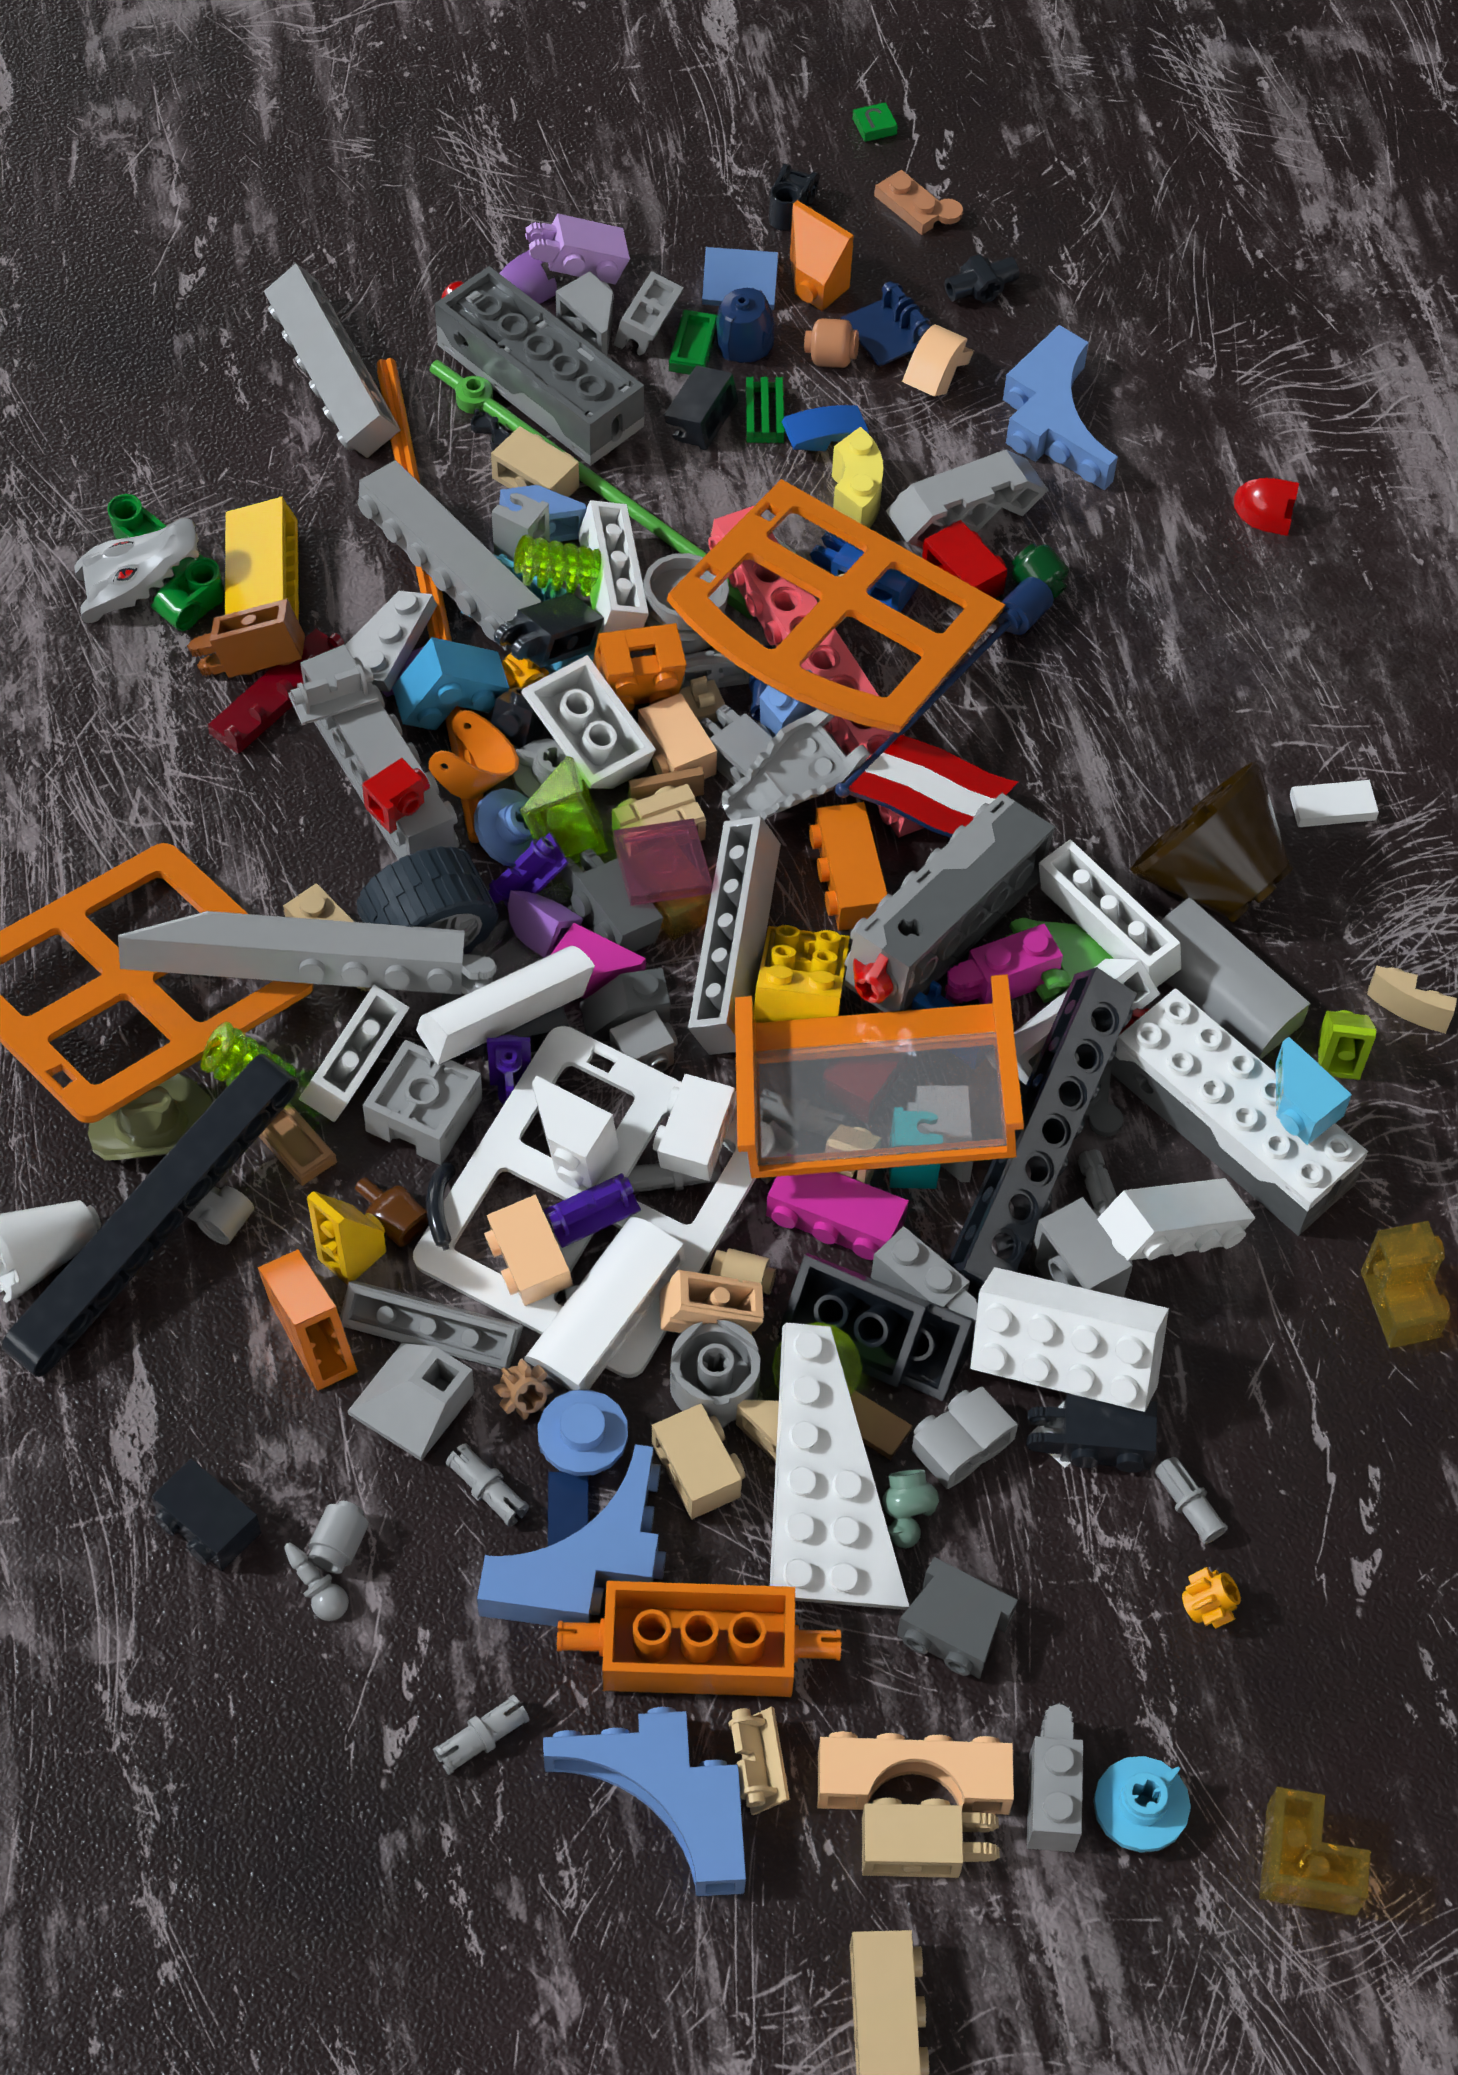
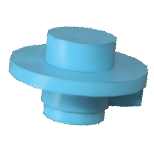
[1093,1756,1191,1853]

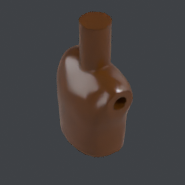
[355,1177,429,1247]

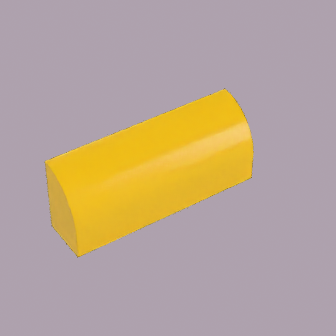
[225,497,299,622]

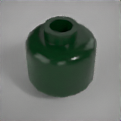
[1012,543,1069,599]

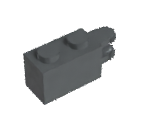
[560,848,663,952]

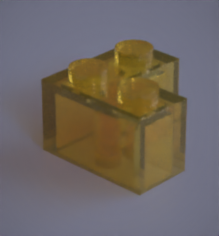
[1361,1221,1450,1348]
[1259,1787,1371,1915]

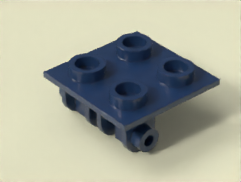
[841,281,932,367]

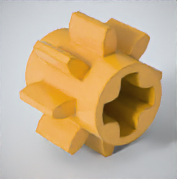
[502,653,549,689]
[1182,1567,1241,1629]

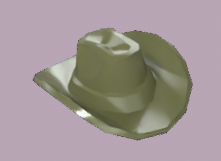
[88,1073,212,1160]

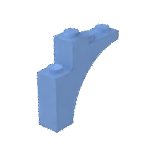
[1003,325,1118,490]
[477,1445,666,1627]
[543,1707,746,1896]

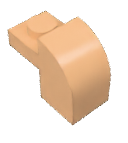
[902,324,974,396]

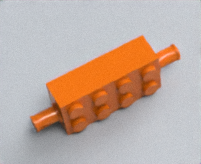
[557,1581,841,1697]

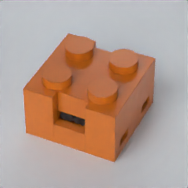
[593,623,687,712]

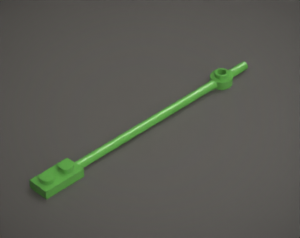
[429,360,755,620]

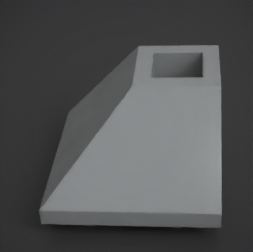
[348,1343,475,1461]

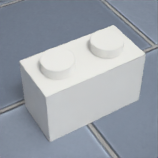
[653,1074,737,1181]

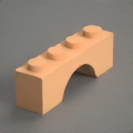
[817,1731,1014,1815]

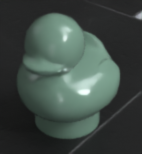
[882,1469,939,1548]

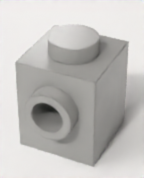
[610,1010,678,1073]

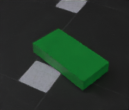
[669,309,717,375]

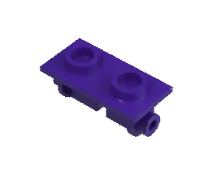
[488,832,569,908]
[487,1035,531,1105]
[543,1173,641,1248]

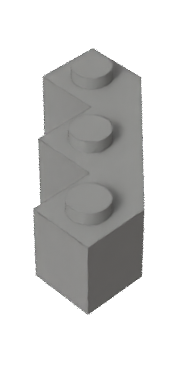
[886,450,1048,549]

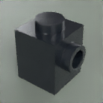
[491,686,544,747]

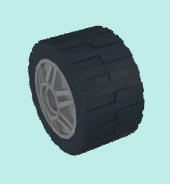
[356,846,498,954]

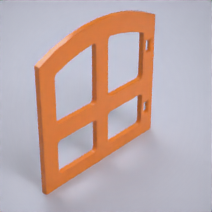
[667,479,1005,733]

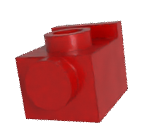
[362,758,430,834]

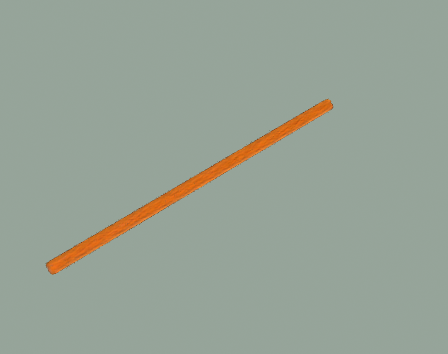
[376,358,483,843]

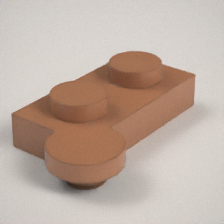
[874,170,963,235]

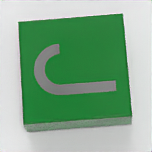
[852,102,898,142]

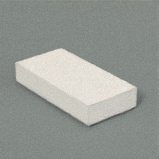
[1290,780,1379,827]

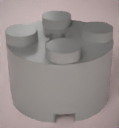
[670,1320,761,1427]

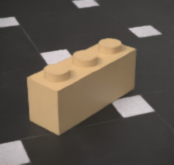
[850,1930,929,2075]

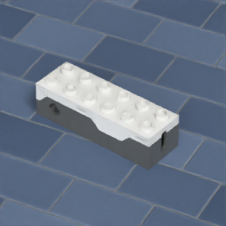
[1111,988,1368,1236]

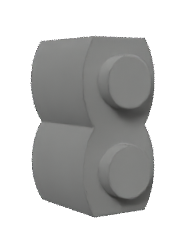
[911,1387,1018,1489]

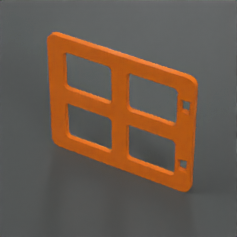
[0,843,314,1123]

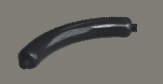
[426,1162,456,1251]

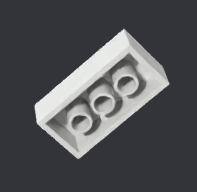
[970,1267,1169,1412]

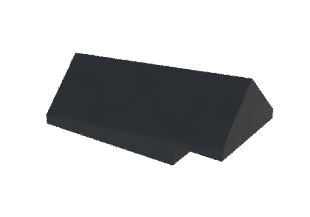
[777,1253,974,1401]

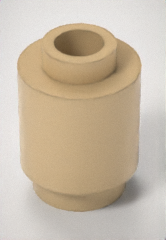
[709,1248,776,1295]

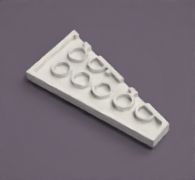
[770,1323,910,1610]

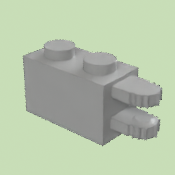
[699,704,772,785]
[871,1226,978,1337]
[1027,1703,1083,1852]

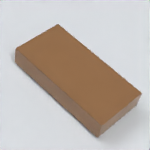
[259,1103,337,1186]

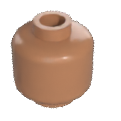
[804,318,859,368]

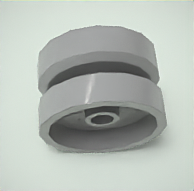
[643,553,729,654]

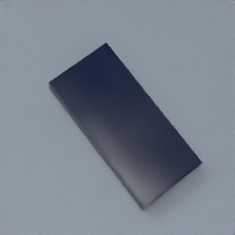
[548,1472,588,1546]

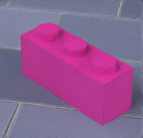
[766,1154,909,1260]

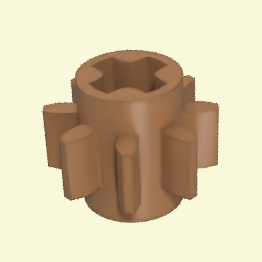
[493,1359,553,1420]

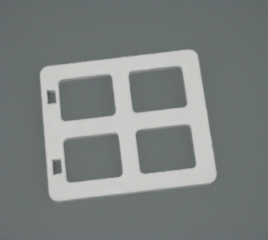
[413,1026,775,1378]

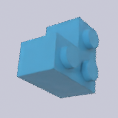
[392,637,509,730]

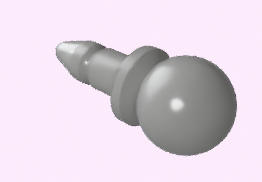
[284,1543,349,1621]

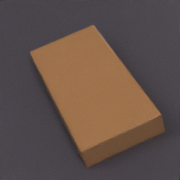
[629,766,704,800]
[847,1386,912,1460]

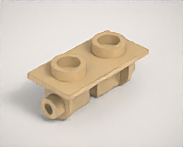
[728,1707,790,1815]

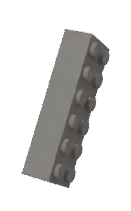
[301,645,460,860]

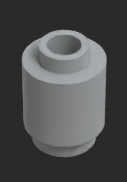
[308,1501,369,1574]

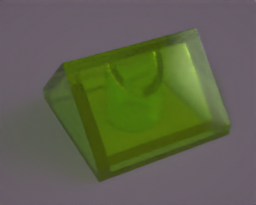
[520,756,608,863]

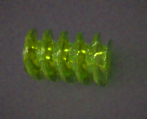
[513,535,601,597]
[200,1021,296,1087]

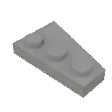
[345,591,437,692]

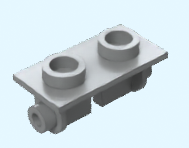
[288,664,379,725]

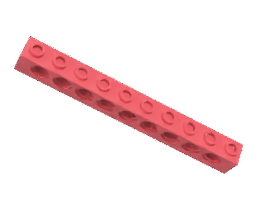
[708,506,925,838]

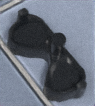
[471,408,510,451]

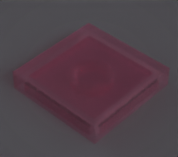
[613,818,712,906]

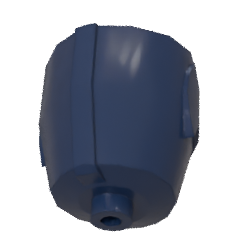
[716,288,774,363]

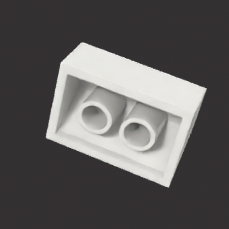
[521,655,656,789]

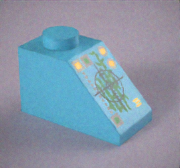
[1276,1037,1352,1145]

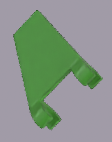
[1006,918,1114,1003]

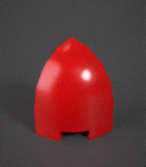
[1234,478,1299,536]

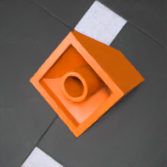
[790,200,854,311]

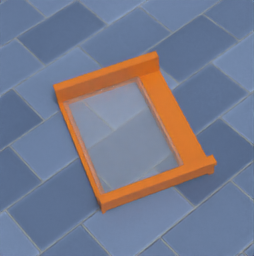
[735,974,1024,1179]

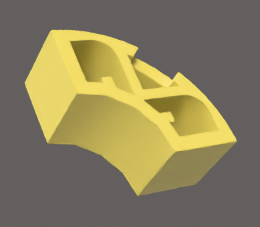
[832,427,884,528]

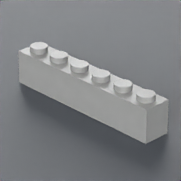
[264,263,401,458]
[358,460,542,651]
[688,816,781,1055]

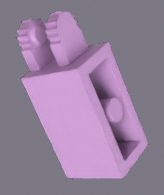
[525,213,630,285]

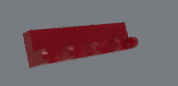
[208,629,344,755]

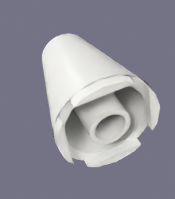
[0,1200,101,1302]

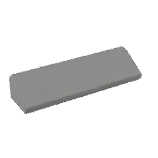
[340,1281,523,1369]

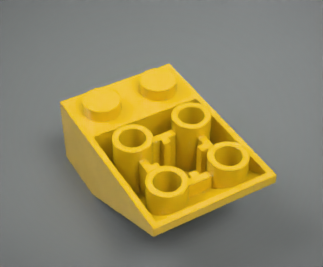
[754,925,850,1023]

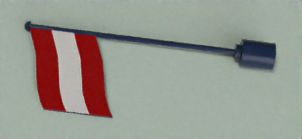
[835,577,1054,838]

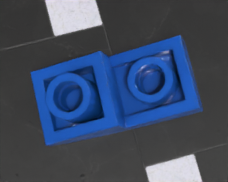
[782,405,869,451]

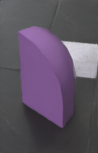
[499,251,557,304]
[508,890,583,958]

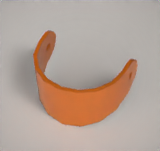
[429,710,519,800]

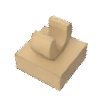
[679,676,725,723]

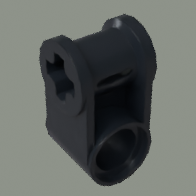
[769,163,820,231]

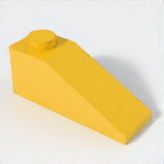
[307,1191,386,1285]

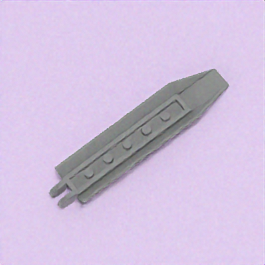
[118,911,497,995]

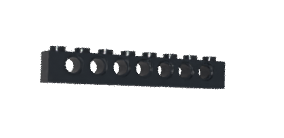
[947,967,1137,1294]

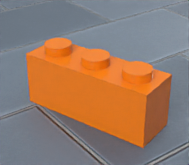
[809,802,887,931]

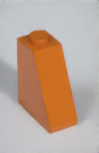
[258,1249,358,1391]

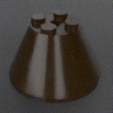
[1130,761,1294,922]

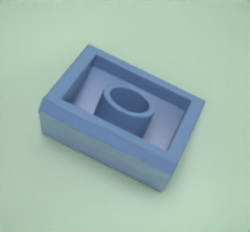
[702,247,779,310]

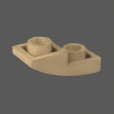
[1367,966,1457,1034]

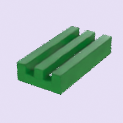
[746,377,784,443]

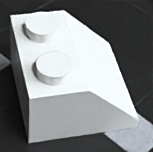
[532,1075,619,1189]

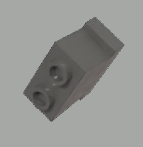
[897,1557,1018,1679]

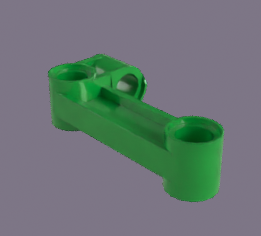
[107,494,225,631]

